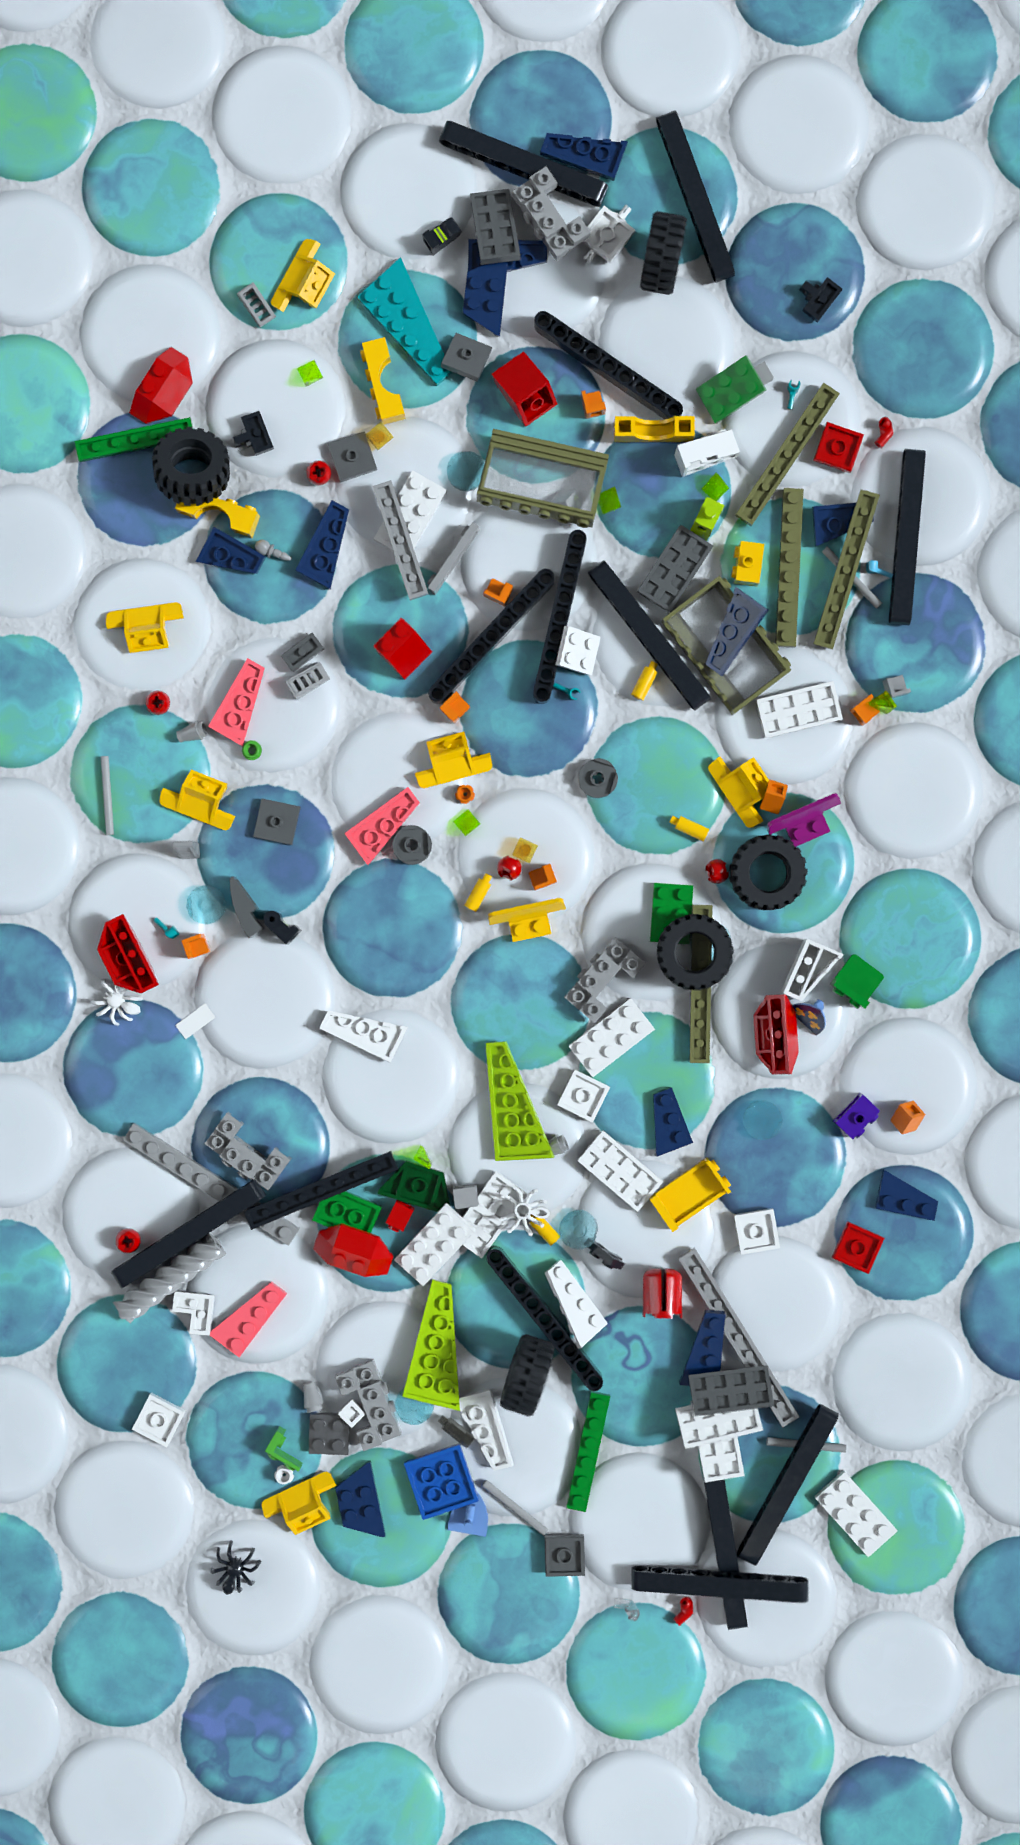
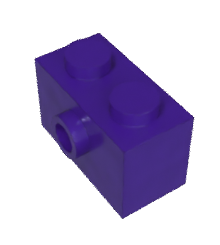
[833,1093,880,1139]

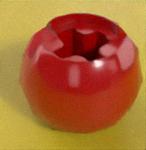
[306,460,331,485]
[145,690,170,715]
[497,856,522,881]
[705,859,729,884]
[116,1228,140,1253]

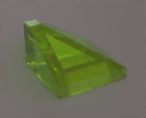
[297,360,323,387]
[701,472,729,501]
[598,486,621,514]
[869,691,897,714]
[453,809,480,836]
[413,1145,432,1169]

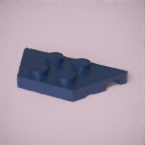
[463,261,508,337]
[335,1460,386,1537]

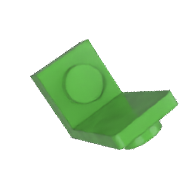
[265,1426,303,1471]

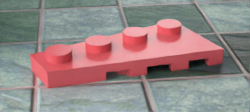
[208,658,265,746]
[344,787,420,865]
[210,1281,287,1357]

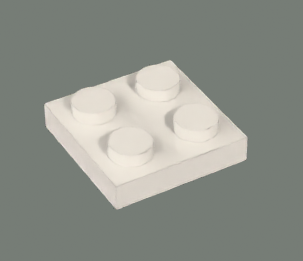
[556,626,600,675]
[557,1069,610,1123]
[734,1208,780,1255]
[132,1393,186,1447]

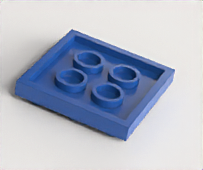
[404,1443,479,1520]

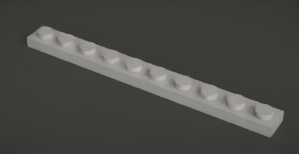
[123,1123,300,1246]
[678,1247,799,1427]

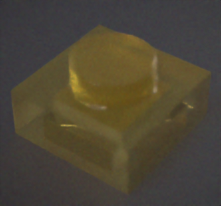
[365,422,394,451]
[512,837,538,864]

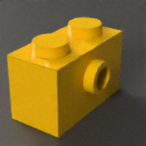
[731,541,764,587]

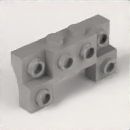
[512,166,591,261]
[564,937,646,1023]
[205,1112,292,1190]
[335,1359,402,1451]

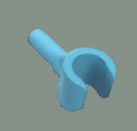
[866,560,893,578]

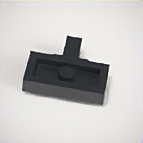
[799,277,843,323]
[233,411,274,456]
[585,1239,625,1270]

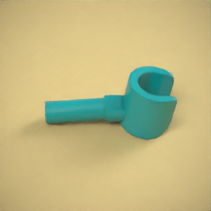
[787,379,801,410]
[553,683,581,700]
[154,918,179,939]

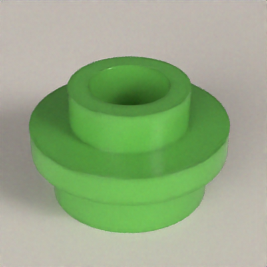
[242,740,262,760]

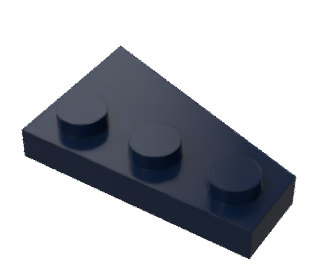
[812,503,874,547]
[195,527,266,574]
[653,1087,693,1157]
[875,1169,938,1221]

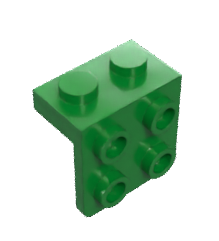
[830,954,884,1009]

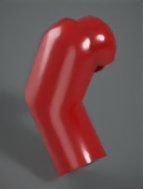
[874,417,893,449]
[674,1596,693,1626]

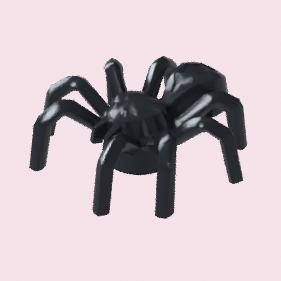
[211,1541,261,1595]

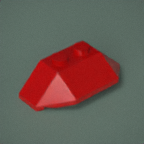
[129,347,193,424]
[97,914,159,994]
[753,994,799,1075]
[313,1223,393,1277]

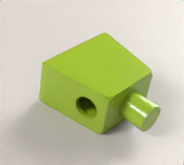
[690,497,725,541]

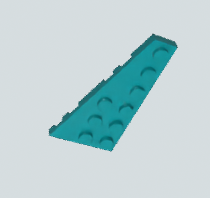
[357,257,452,386]

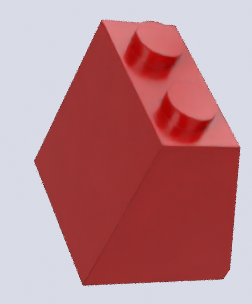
[492,351,558,427]
[374,617,432,680]

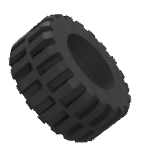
[640,211,687,295]
[152,427,230,506]
[729,834,808,910]
[657,914,734,991]
[500,1334,555,1417]

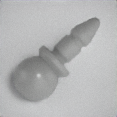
[255,539,292,561]

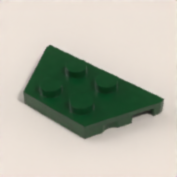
[377,1160,450,1212]

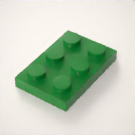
[696,355,767,424]
[650,883,694,944]
[312,1191,382,1233]

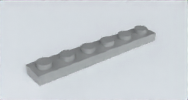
[372,480,429,601]

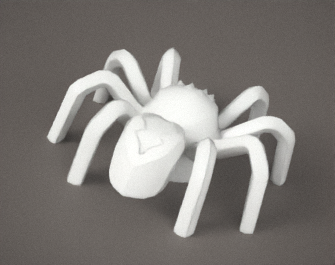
[91,979,143,1026]
[498,1186,550,1236]

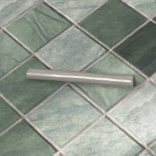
[822,546,882,608]
[101,756,114,835]
[766,1437,846,1453]
[482,1480,548,1536]

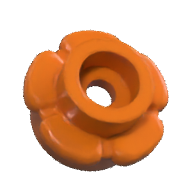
[455,785,475,804]

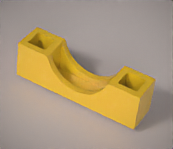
[360,337,406,425]
[614,416,695,442]
[175,497,260,538]

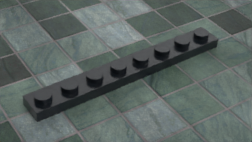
[244,1151,399,1230]

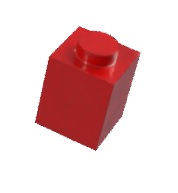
[386,1200,415,1232]

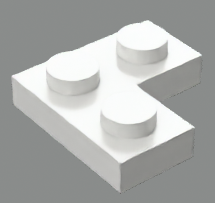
[172,1291,215,1336]

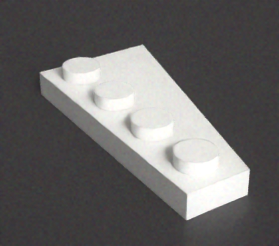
[319,1011,408,1063]
[545,1260,608,1349]
[459,1388,513,1471]

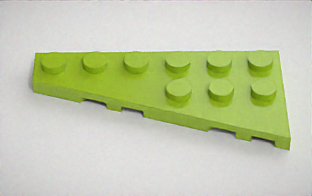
[486,1041,554,1161]
[402,1279,460,1411]

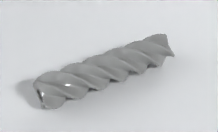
[113,1233,226,1324]

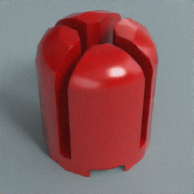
[643,1268,682,1318]

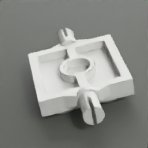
[583,205,635,264]

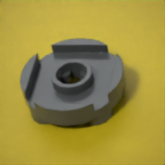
[578,758,618,798]
[392,825,432,865]

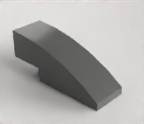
[230,876,264,938]

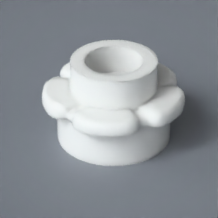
[274,1465,294,1485]

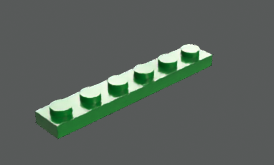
[74,417,193,462]
[566,1391,610,1512]

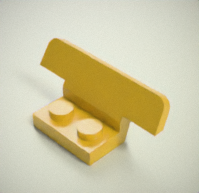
[271,239,335,312]
[106,602,184,653]
[415,732,492,788]
[708,756,769,828]
[159,770,235,830]
[488,898,566,942]
[261,1472,336,1535]

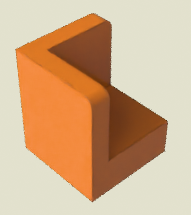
[581,390,606,419]
[483,579,513,607]
[440,691,470,723]
[850,694,881,726]
[760,779,788,814]
[528,864,557,890]
[181,934,210,959]
[891,1101,926,1134]

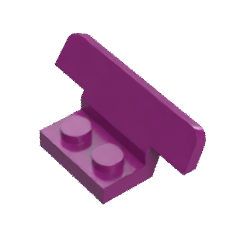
[767,793,841,847]

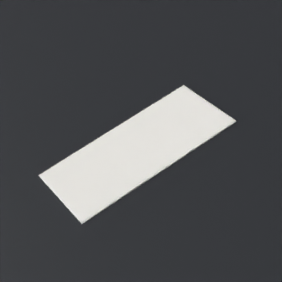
[175,1003,215,1039]

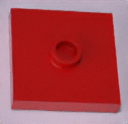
[813,422,864,473]
[832,1221,885,1274]

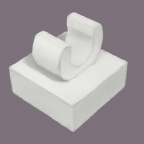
[338,1398,366,1428]

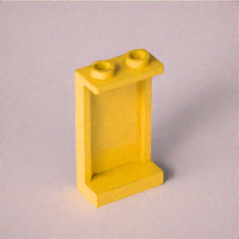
[649,1157,731,1233]

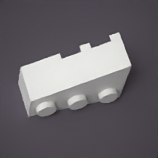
[674,429,740,477]
[780,938,844,1001]

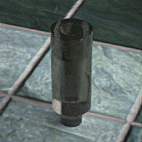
[438,1415,474,1448]

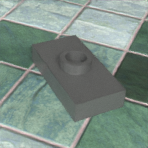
[281,632,324,672]

